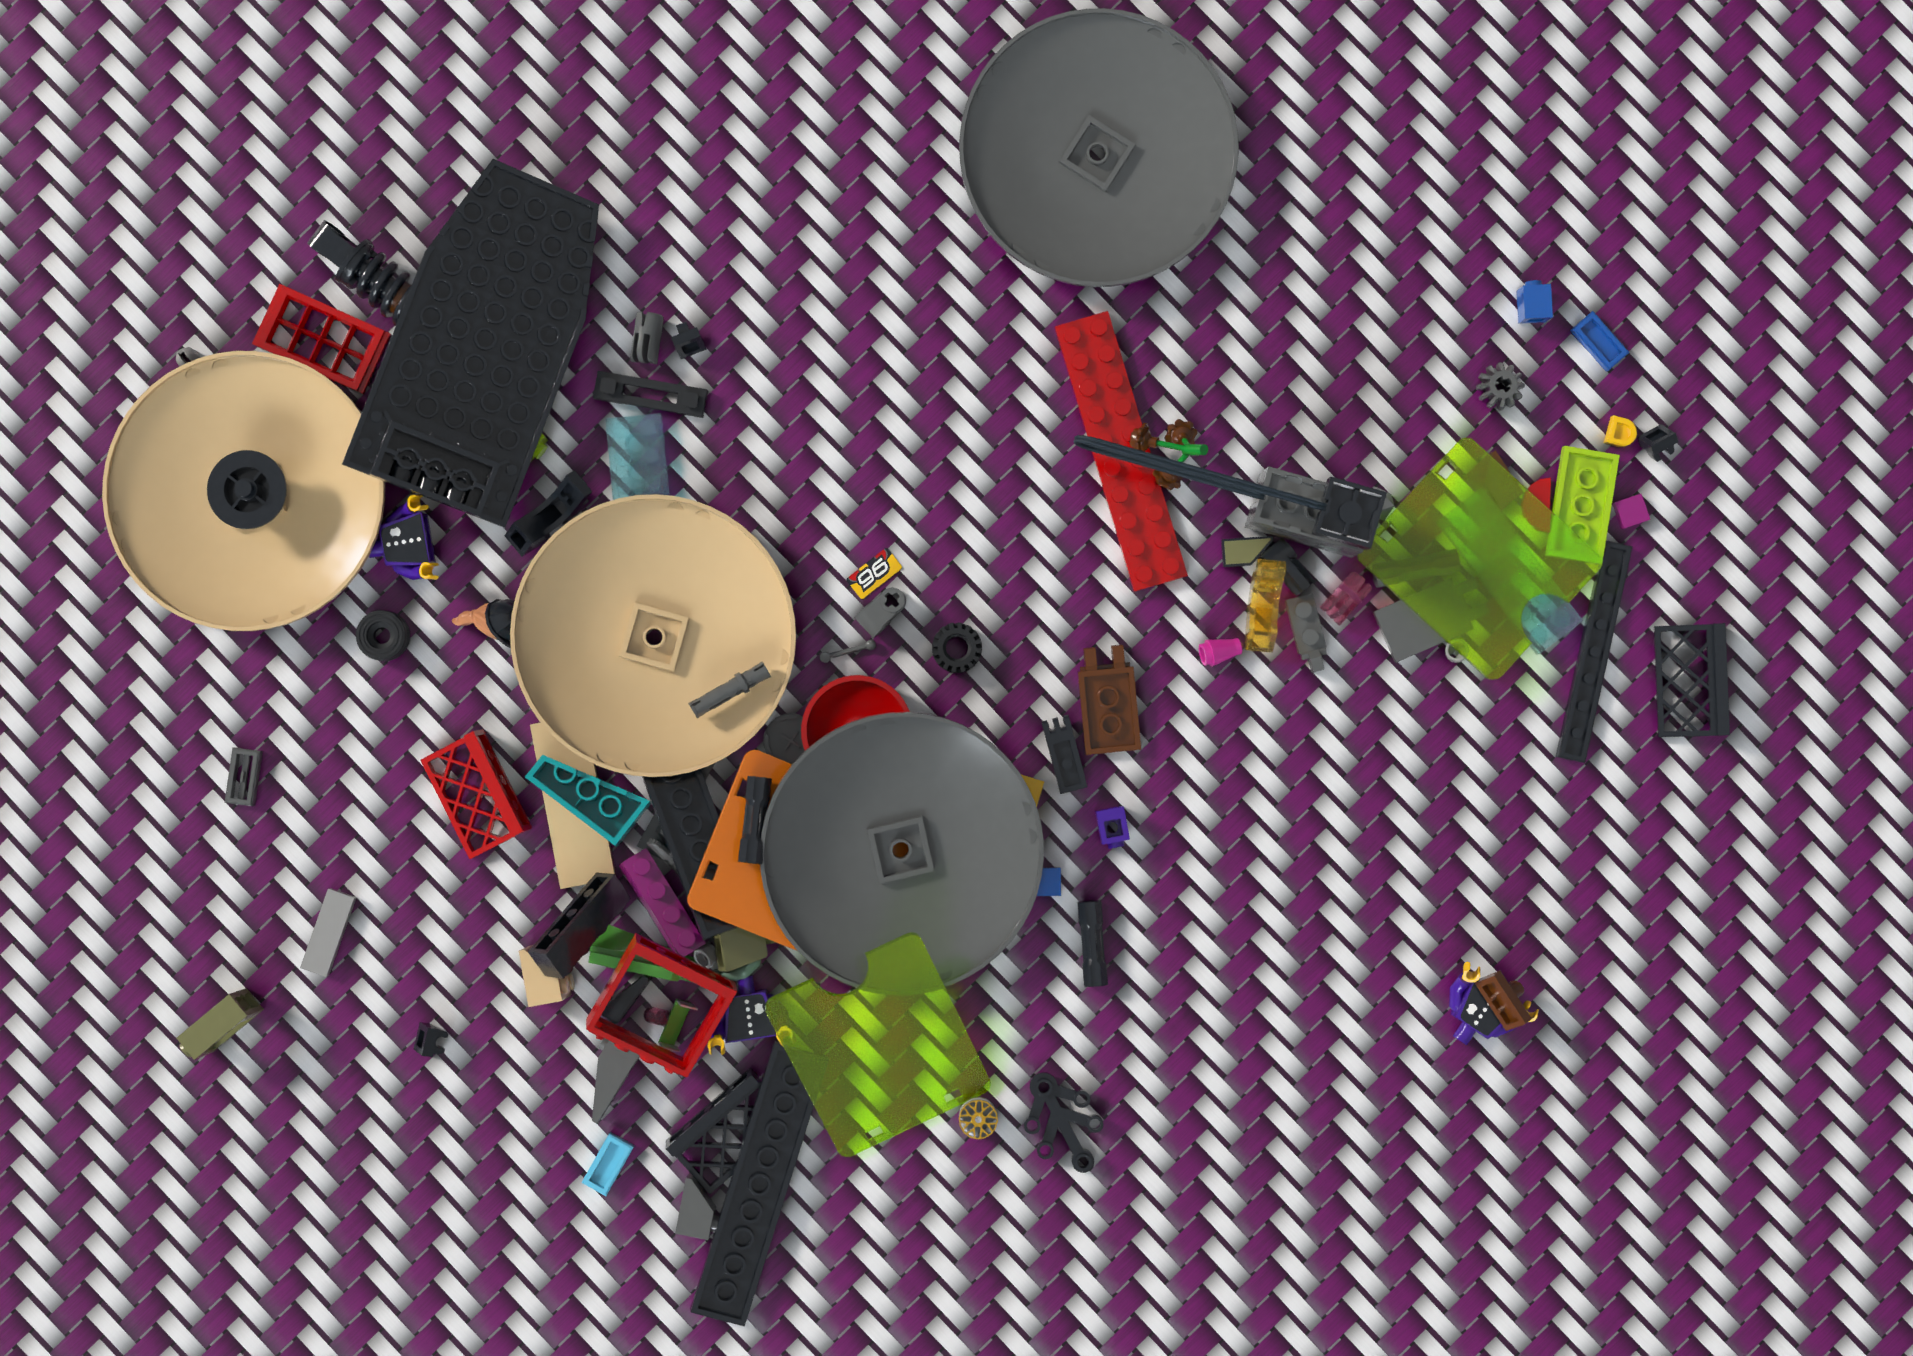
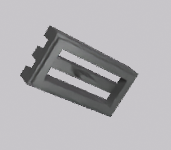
[224,747,263,806]

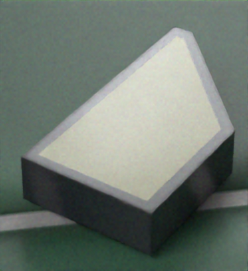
[1221,536,1273,568]

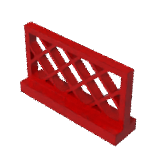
[420,729,532,859]

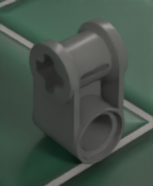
[854,587,906,638]

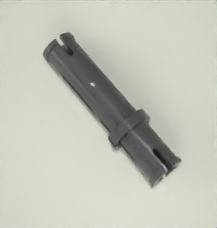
[688,661,771,719]

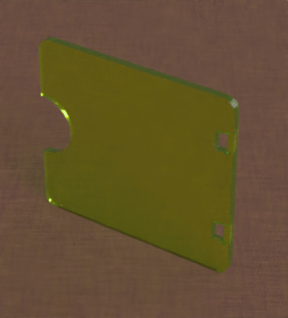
[1357,438,1602,680]
[765,932,991,1157]

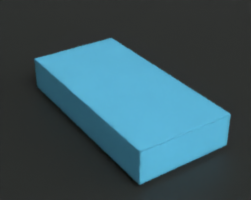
[581,1132,635,1196]

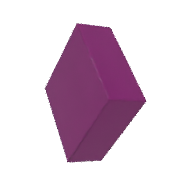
[1612,493,1651,529]

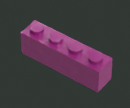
[619,848,705,957]

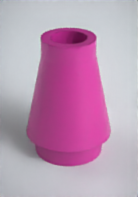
[1199,638,1242,667]

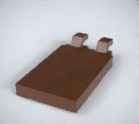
[1077,644,1141,755]

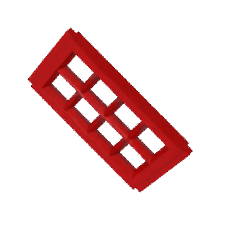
[252,284,391,394]

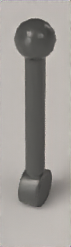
[820,639,876,663]

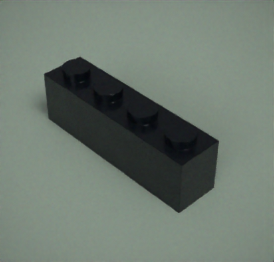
[528,872,631,979]

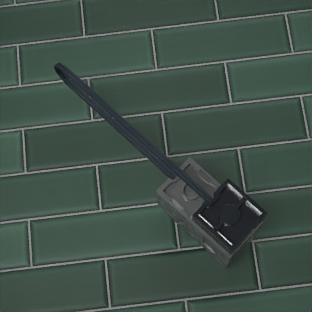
[1073,435,1387,558]

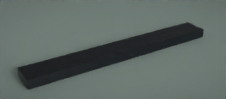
[1555,540,1633,763]

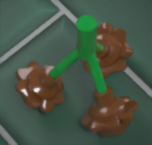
[1130,419,1208,490]

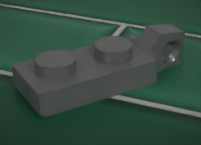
[1285,593,1327,673]

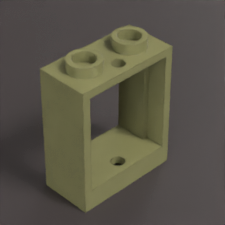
[176,988,264,1060]

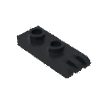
[1041,715,1088,794]

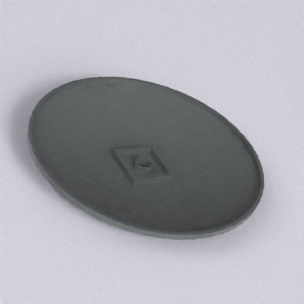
[959,8,1239,287]
[760,712,1044,994]

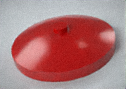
[801,675,910,750]

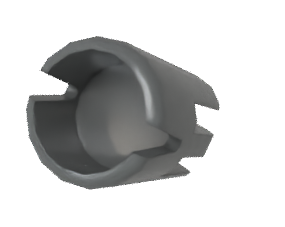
[630,311,664,364]

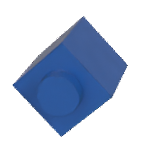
[1516,280,1553,324]

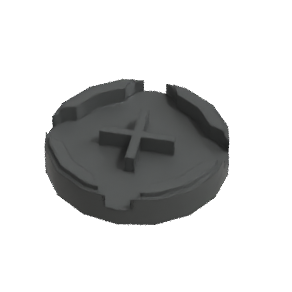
[763,714,805,764]

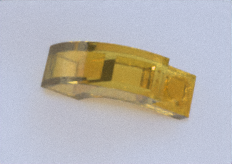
[1245,559,1286,653]

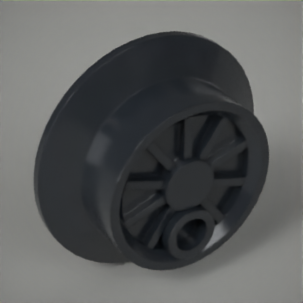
[207,450,287,529]

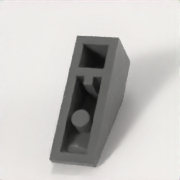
[592,1038,640,1124]

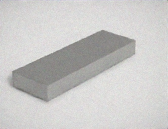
[300,888,357,977]

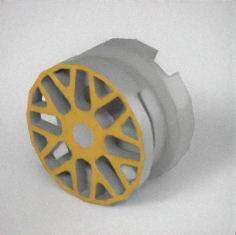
[959,1097,998,1139]

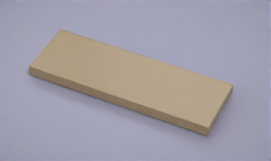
[530,723,616,889]

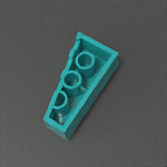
[525,755,651,847]

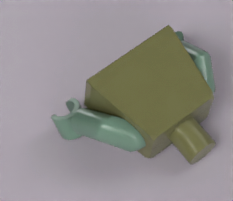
[712,928,776,981]

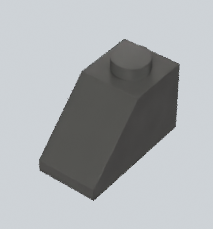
[675,1173,719,1240]

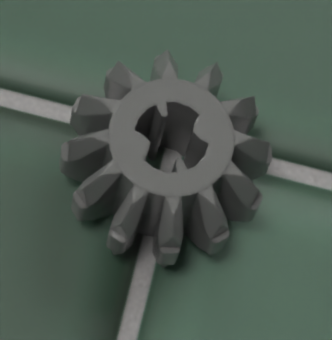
[1476,362,1525,411]

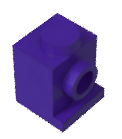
[1095,806,1130,849]

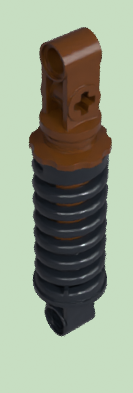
[307,220,412,326]

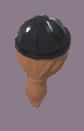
[452,599,514,648]

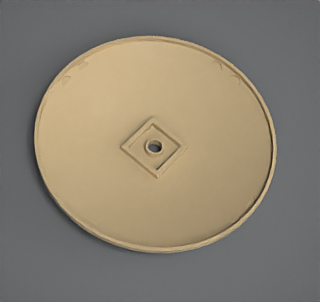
[102,351,385,631]
[510,494,796,777]

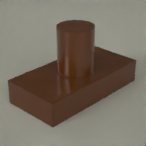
[1475,971,1532,1031]

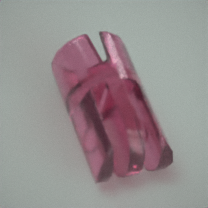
[1320,571,1372,626]

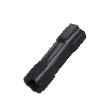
[738,776,772,864]
[1077,900,1108,987]

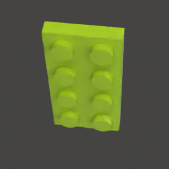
[1544,446,1620,565]

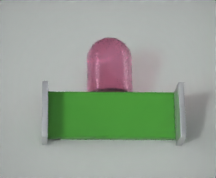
[643,999,698,1052]

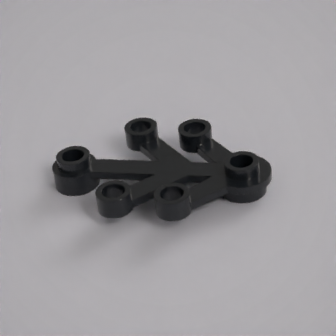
[1024,1072,1103,1173]

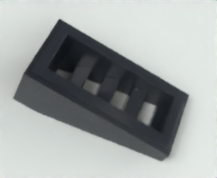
[602,975,652,1024]

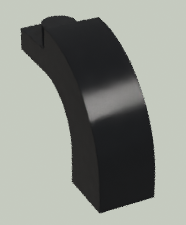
[504,470,592,557]

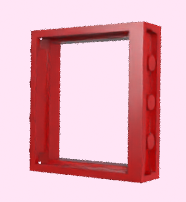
[586,933,737,1078]

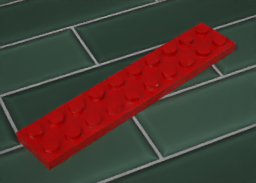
[1054,311,1188,592]

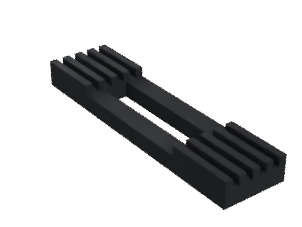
[593,371,708,418]

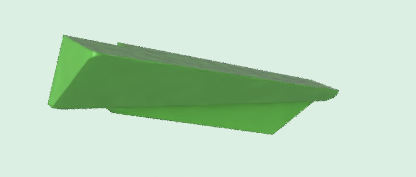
[588,925,696,982]

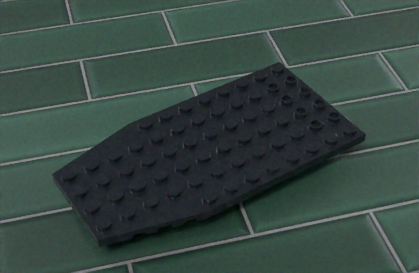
[342,159,599,528]

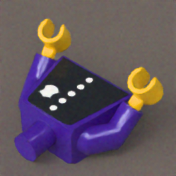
[369,494,439,580]
[1449,962,1539,1045]
[708,975,796,1055]

